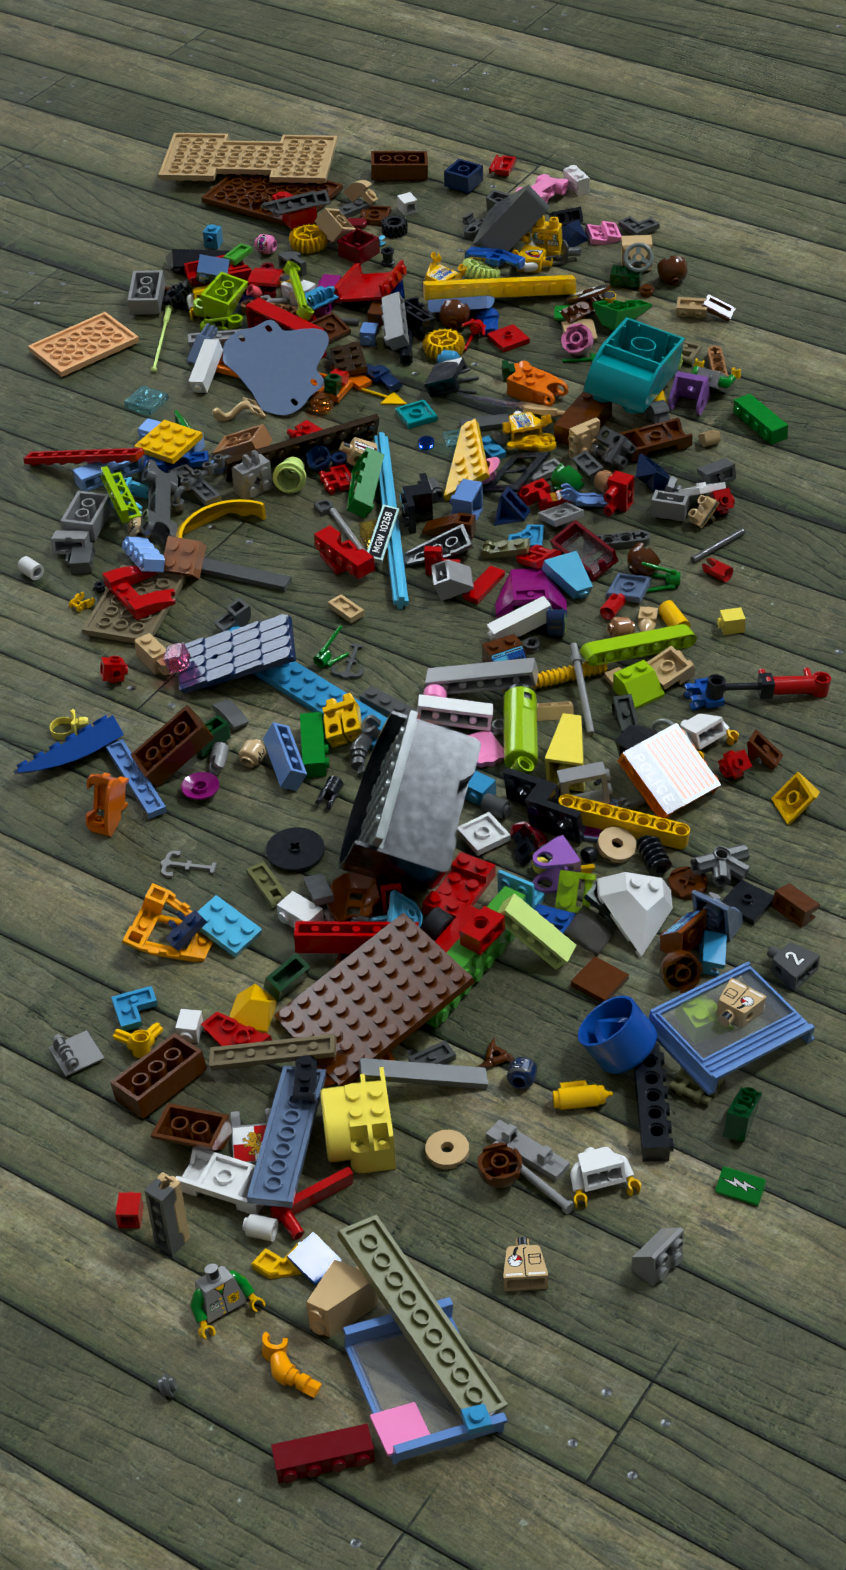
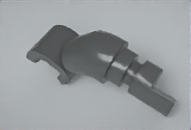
[350,715,381,778]

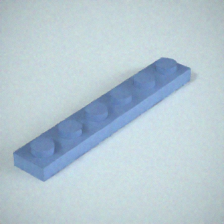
[105,739,167,819]

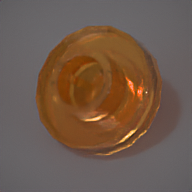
[310,393,334,413]

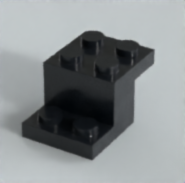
[400,473,433,534]

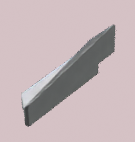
[260,190,331,216]

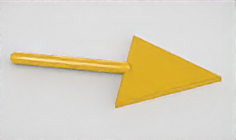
[361,388,407,405]

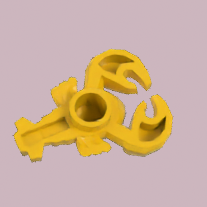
[507,433,557,452]

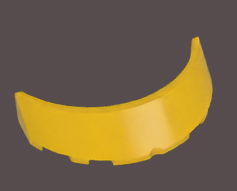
[176,499,266,538]

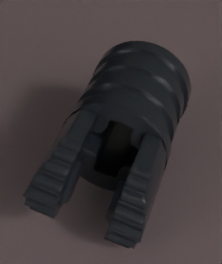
[315,776,344,810]

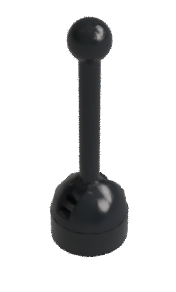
[580,842,614,864]

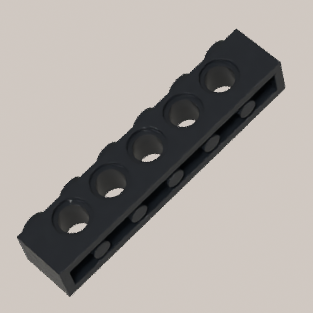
[634,1044,674,1162]

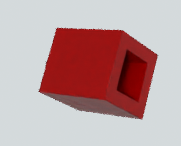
[115,1192,144,1228]

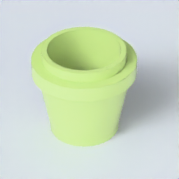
[273,457,306,493]

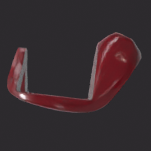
[509,822,549,851]

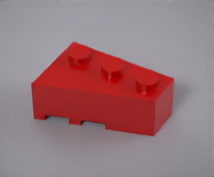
[272,191,317,230]

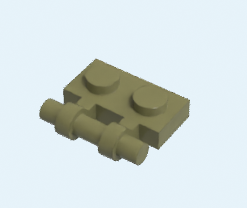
[669,1068,725,1106]

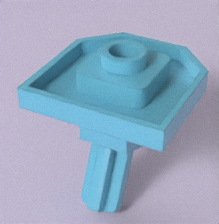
[370,890,423,927]

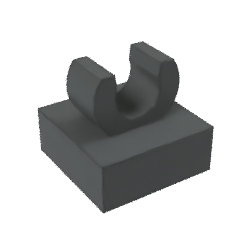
[664,476,683,493]

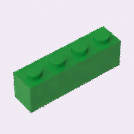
[733,394,789,445]
[300,712,330,778]

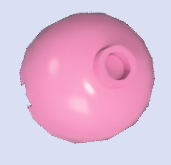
[561,323,594,356]

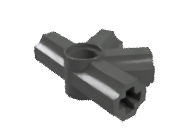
[690,844,751,887]

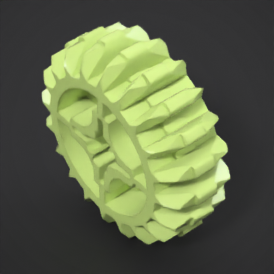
[462,258,501,279]

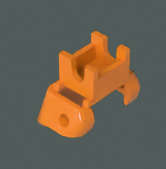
[85,773,129,837]

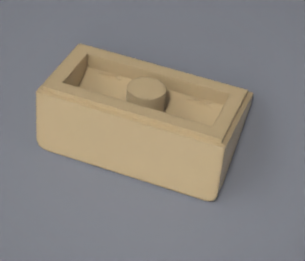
[537,701,574,721]

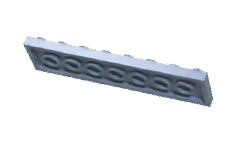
[247,1066,326,1208]

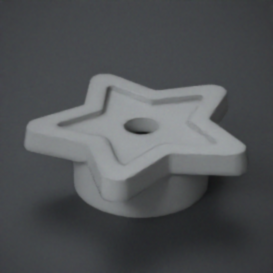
[490,719,504,736]

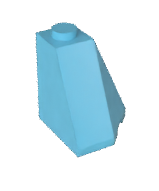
[542,551,593,599]

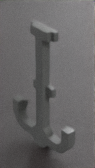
[332,643,364,680]

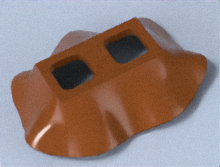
[327,872,381,922]

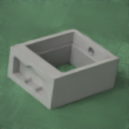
[557,761,613,804]

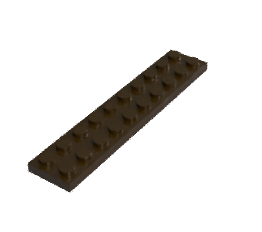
[224,414,380,481]

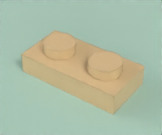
[328,594,364,623]

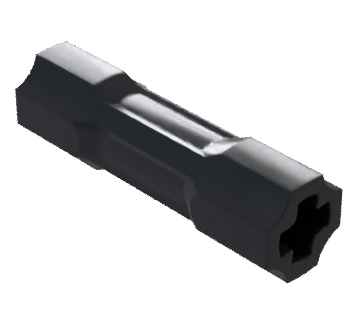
[399,328,413,366]

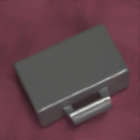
[65,542,95,574]

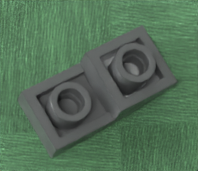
[211,699,249,731]

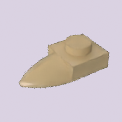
[638,607,658,632]

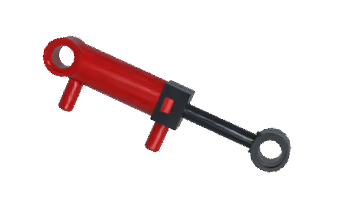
[705,668,831,700]

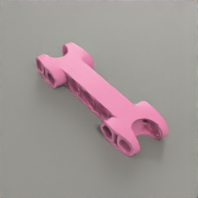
[516,174,569,203]

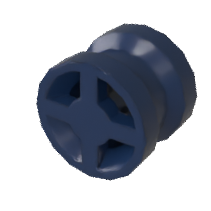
[331,452,348,468]

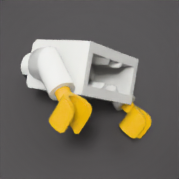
[680,714,739,759]
[570,1147,641,1209]

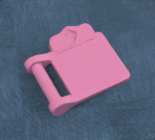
[468,731,504,768]

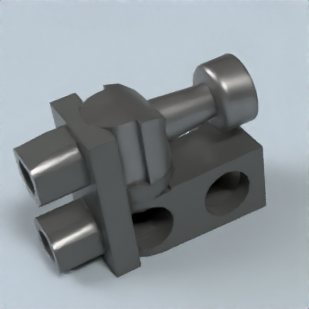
[589,426,636,469]

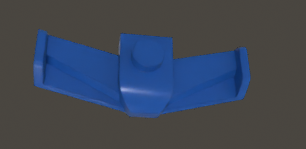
[465,246,526,270]
[474,307,499,336]

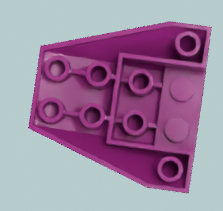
[495,568,567,617]

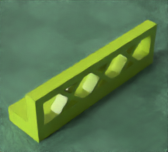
[101,466,142,524]

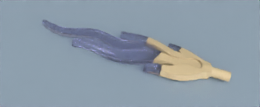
[457,392,566,417]

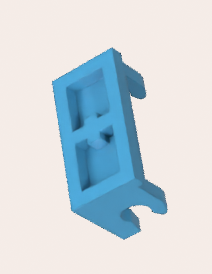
[699,930,727,976]

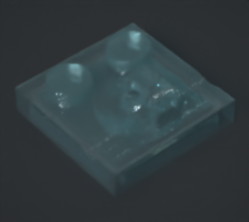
[124,385,169,415]

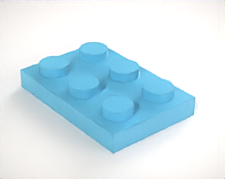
[198,895,262,958]

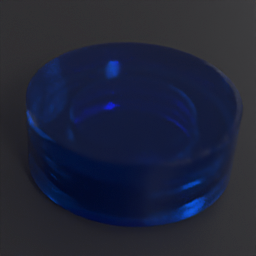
[418,436,435,450]

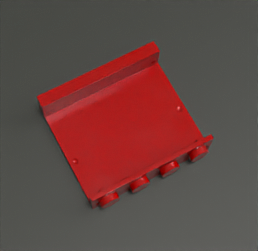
[334,260,407,303]

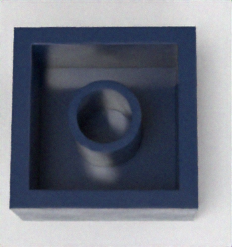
[444,159,483,193]

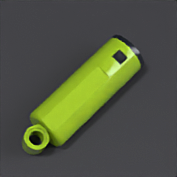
[504,684,538,774]

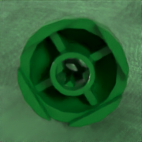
[551,463,585,492]

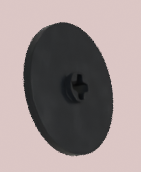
[266,827,325,872]

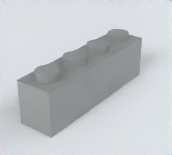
[380,292,409,351]

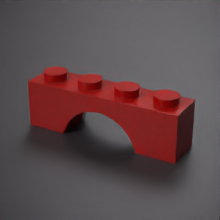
[314,525,375,579]

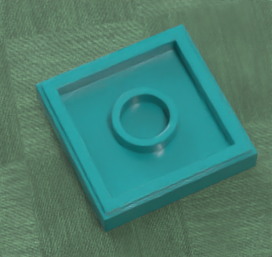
[395,400,438,429]

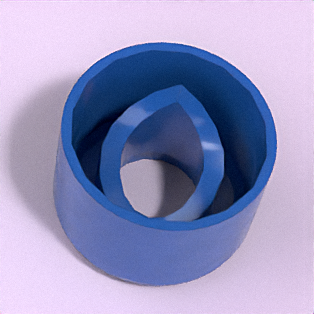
[578,996,657,1074]

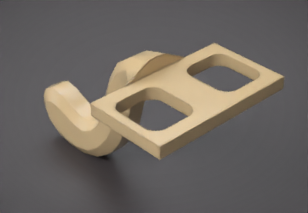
[212,397,266,422]

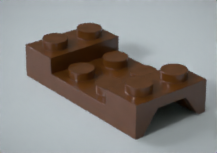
[619,417,693,462]

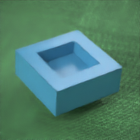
[461,1404,492,1435]

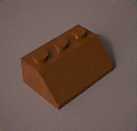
[151,1103,232,1151]

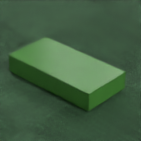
[223,243,253,265]

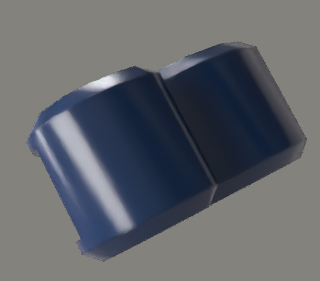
[546,608,567,637]

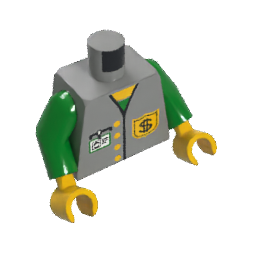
[691,358,741,393]
[190,1264,265,1339]

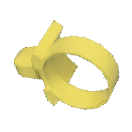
[50,709,89,740]

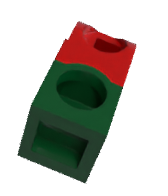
[324,369,349,396]

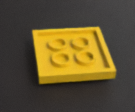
[134,420,203,464]

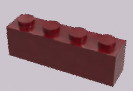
[271,1423,375,1483]

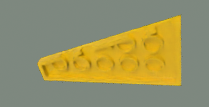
[444,419,490,501]

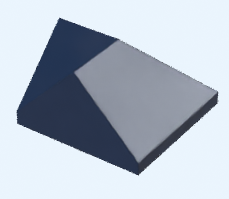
[561,220,588,247]
[636,454,676,493]

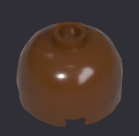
[657,255,688,285]
[440,299,471,330]
[627,542,662,577]
[659,950,703,993]
[477,1143,522,1189]

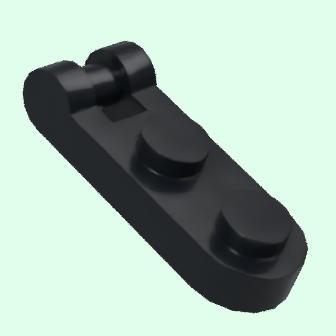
[293,1055,317,1103]

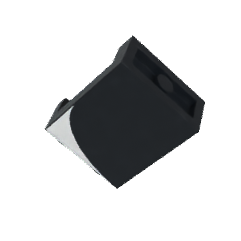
[424,357,468,397]

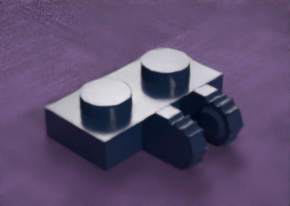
[166,910,207,951]

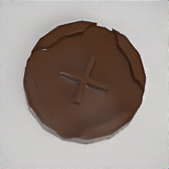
[667,866,708,900]

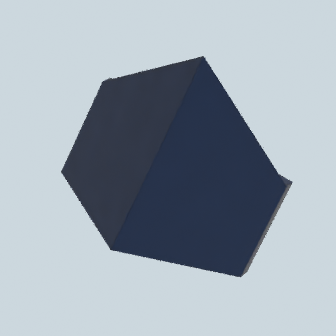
[494,486,531,526]

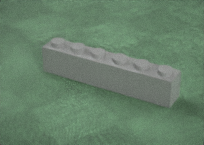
[425,658,539,695]

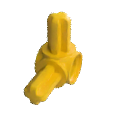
[113,1022,163,1058]

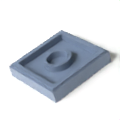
[606,573,652,603]

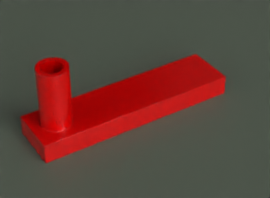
[271,1166,353,1240]

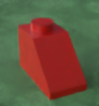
[380,883,402,915]

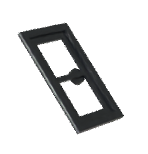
[483,452,550,493]

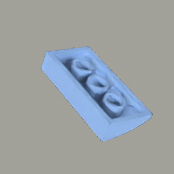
[428,296,495,312]

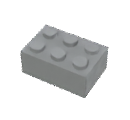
[128,270,166,315]
[61,491,112,541]

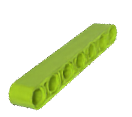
[580,624,697,666]

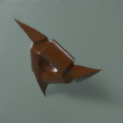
[476,1037,514,1067]

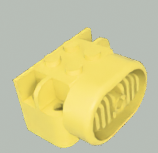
[320,1067,396,1173]

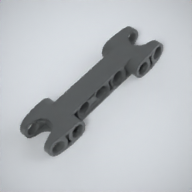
[140,459,178,545]

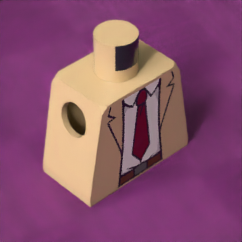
[340,437,378,466]

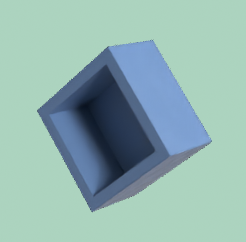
[196,254,230,284]
[450,479,483,521]

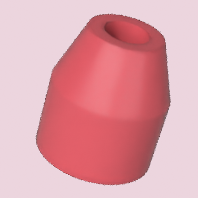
[246,284,263,298]

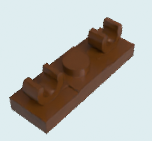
[560,295,603,324]

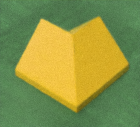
[771,772,820,825]
[229,984,277,1033]

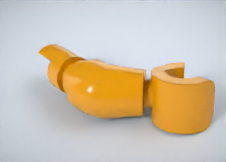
[262,1332,322,1398]

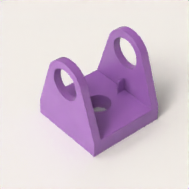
[668,371,710,416]
[533,835,581,894]

